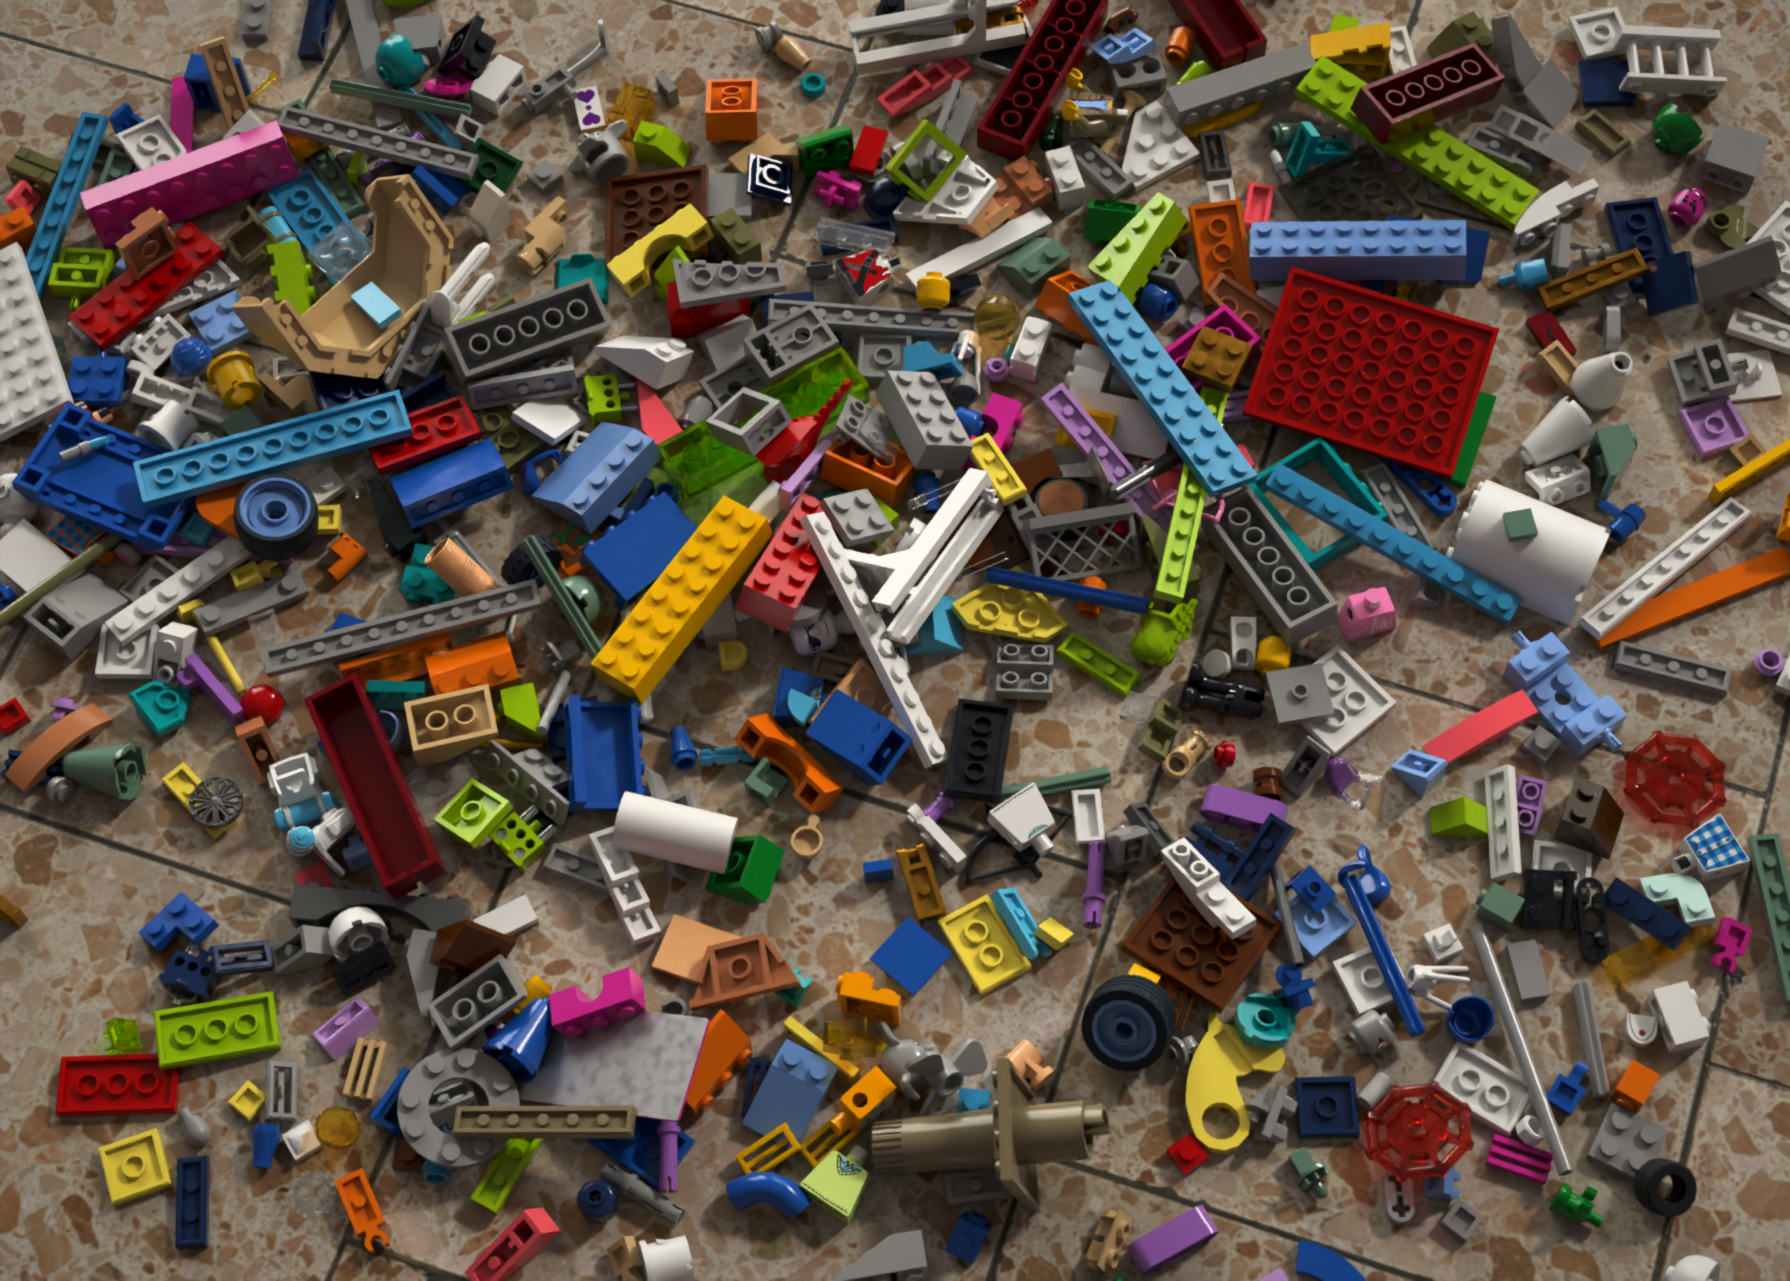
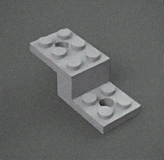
[699,303,840,421]

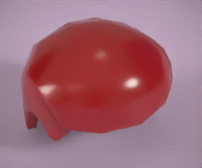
[240,684,286,726]

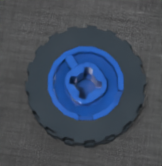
[501,535,563,589]

